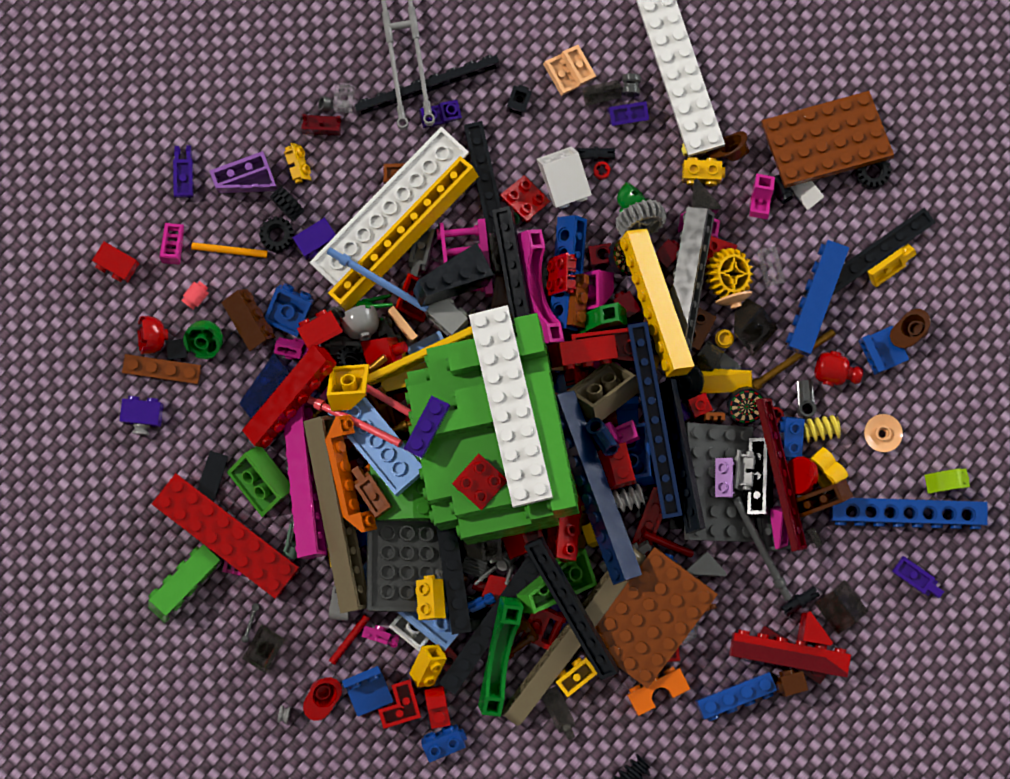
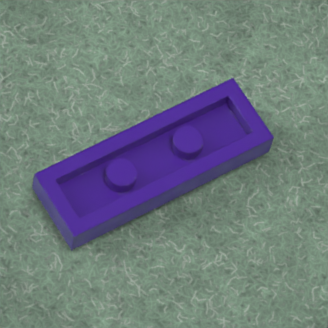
[404,396,450,459]

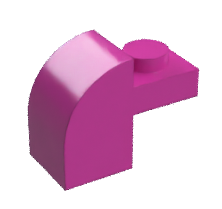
[749,173,775,220]
[596,420,641,447]

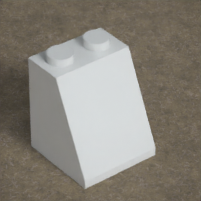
[536,146,592,209]

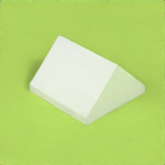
[389,614,429,651]

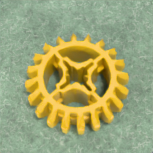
[704,248,754,298]

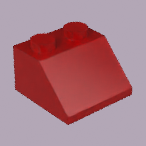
[296,309,343,350]
[597,442,637,490]

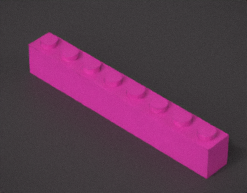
[284,402,328,560]

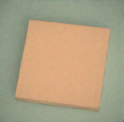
[388,306,418,343]

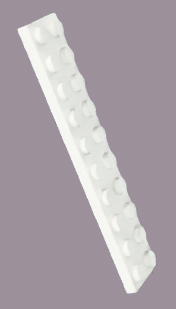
[636,0,725,157]
[309,126,469,286]
[469,305,553,508]

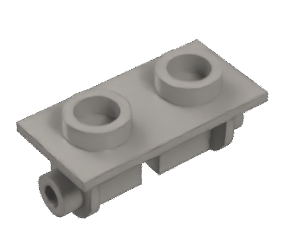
[733,450,756,492]

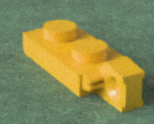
[867,244,916,287]

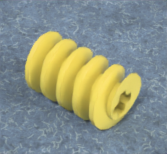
[803,415,841,443]

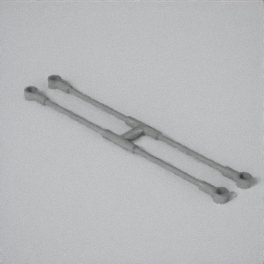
[381,0,435,130]

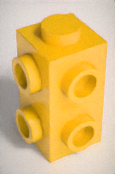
[682,157,725,186]
[415,575,446,621]
[409,644,447,688]

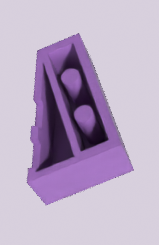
[210,151,278,193]

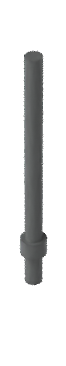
[732,496,792,601]

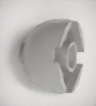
[340,305,379,341]

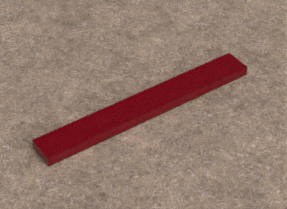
[756,398,807,552]

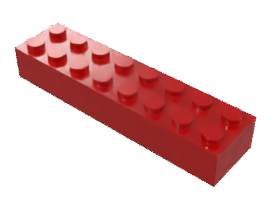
[152,473,300,599]

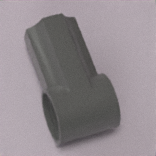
[796,380,817,420]

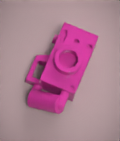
[274,337,308,360]
[361,625,400,648]

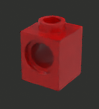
[686,393,713,420]

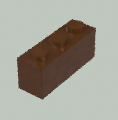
[221,289,276,351]
[795,479,853,518]

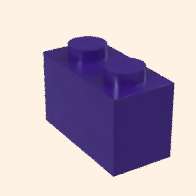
[292,217,336,260]
[119,396,164,427]

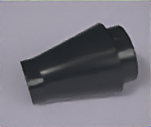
[774,175,794,204]

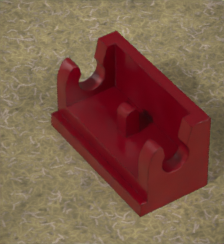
[301,114,342,136]

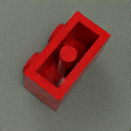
[92,241,140,283]

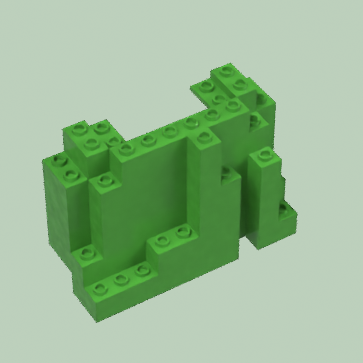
[405,313,580,545]

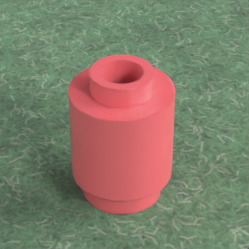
[181,281,209,310]

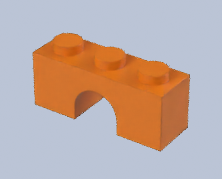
[626,666,690,716]

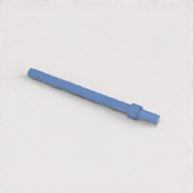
[327,247,429,312]

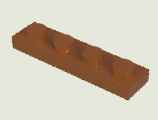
[122,354,202,385]

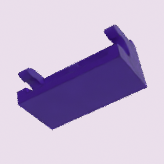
[607,101,649,126]

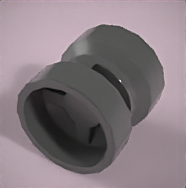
[621,73,641,97]

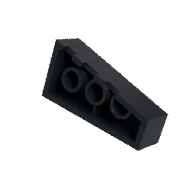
[413,243,494,307]

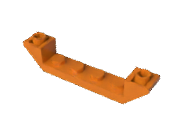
[325,414,377,532]

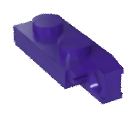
[891,556,944,598]

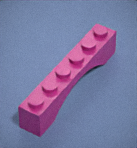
[517,229,564,347]

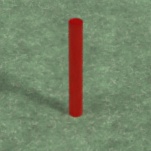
[641,530,694,558]
[329,614,371,665]

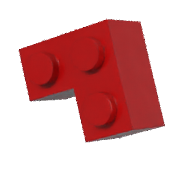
[378,679,422,729]

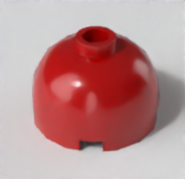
[138,316,168,354]

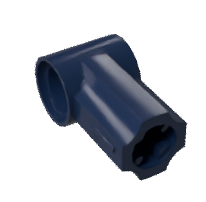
[586,417,620,457]

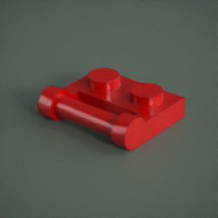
[521,608,567,650]

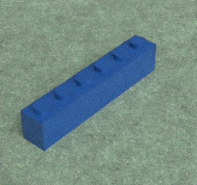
[785,240,850,357]

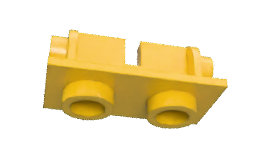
[284,143,311,184]

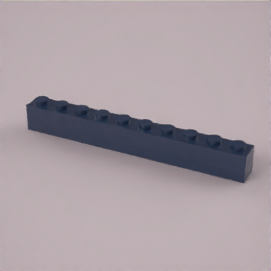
[627,322,682,519]
[556,390,642,585]

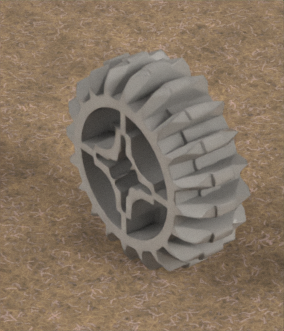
[615,199,667,237]

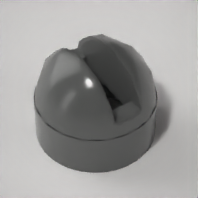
[318,96,333,112]

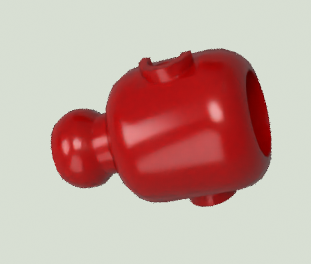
[814,351,863,387]

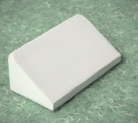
[791,181,824,211]

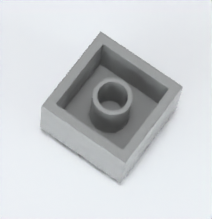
[425,298,469,337]

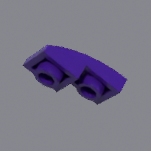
[419,100,462,128]

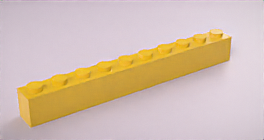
[328,156,479,311]

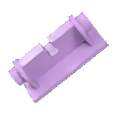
[715,458,735,498]

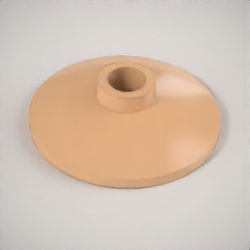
[715,291,753,309]
[864,414,903,452]

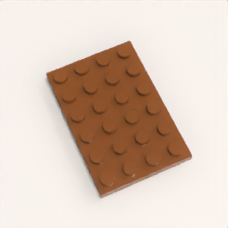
[761,91,894,188]
[595,547,718,689]

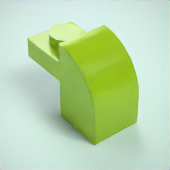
[924,468,970,494]

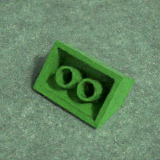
[227,446,290,517]

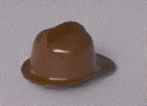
[706,131,749,161]
[890,309,931,348]

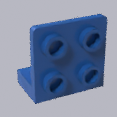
[858,326,909,375]
[342,666,393,717]

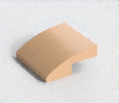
[543,45,596,96]

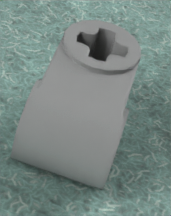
[329,586,350,621]

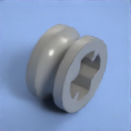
[132,424,151,436]
[277,705,291,724]

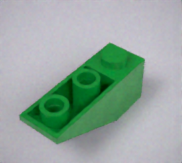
[573,302,628,334]

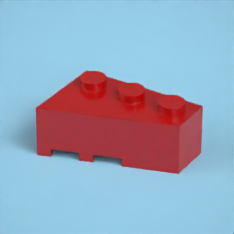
[548,334,618,370]

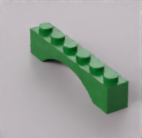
[478,596,524,717]

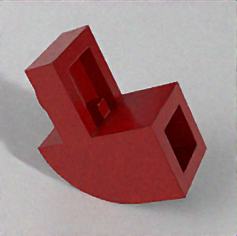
[424,685,451,729]

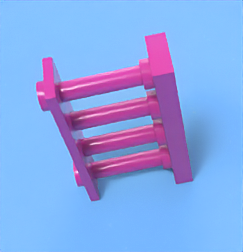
[436,218,493,297]

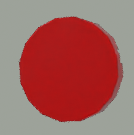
[787,456,818,495]

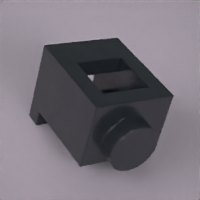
[506,85,532,117]

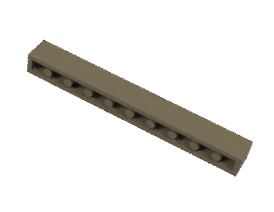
[303,416,367,614]

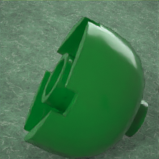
[617,182,648,212]
[183,320,223,359]

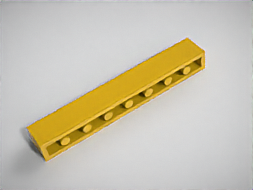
[620,228,694,377]

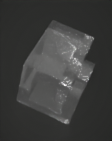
[333,83,355,113]

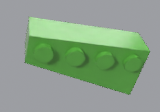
[148,544,220,623]
[517,548,597,614]

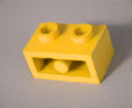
[555,657,597,698]

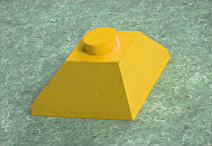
[327,364,370,411]

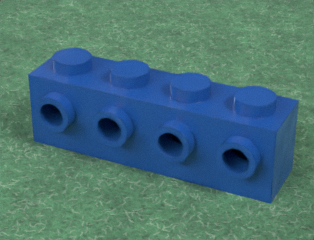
[695,672,777,721]

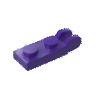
[173,145,194,198]

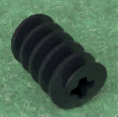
[612,754,651,779]

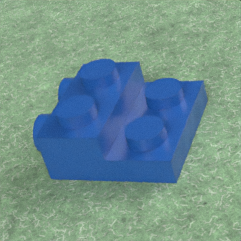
[264,283,315,337]

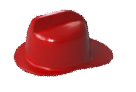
[303,677,342,721]

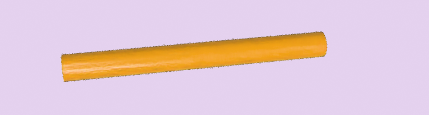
[191,242,268,258]

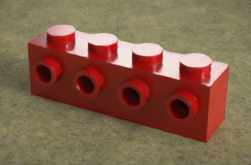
[547,483,581,563]

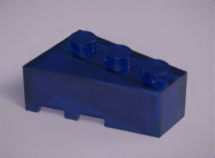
[239,353,289,419]

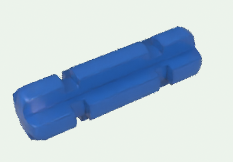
[467,593,496,613]

